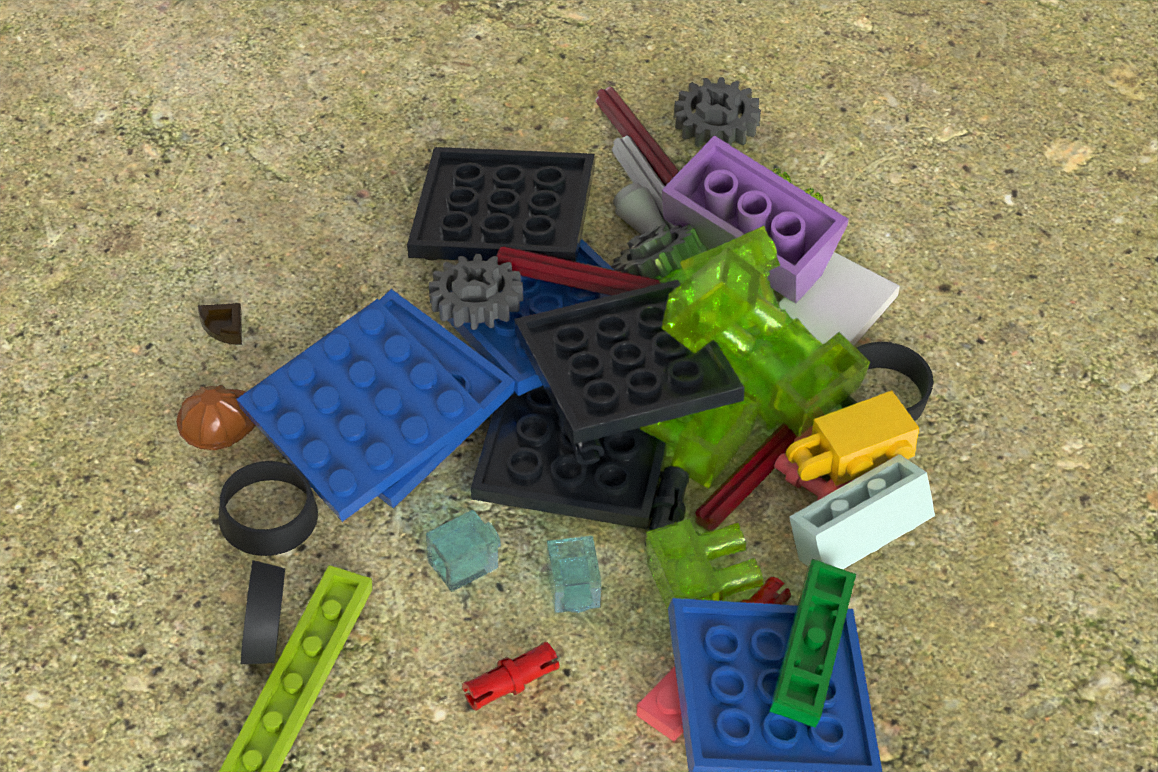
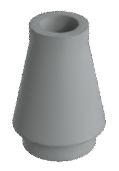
[613,183,666,235]

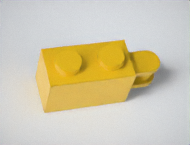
[785,390,919,486]

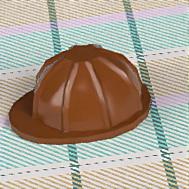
[176,384,256,450]

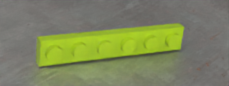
[219,565,373,772]

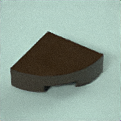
[198,303,242,345]

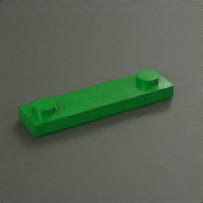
[769,559,856,728]

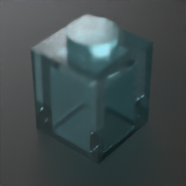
[426,510,501,592]
[547,536,601,613]

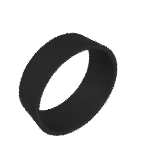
[837,342,933,421]
[218,461,318,556]
[240,560,285,665]

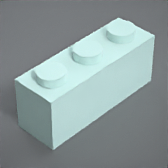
[789,454,935,569]

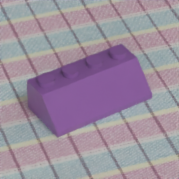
[662,136,848,304]

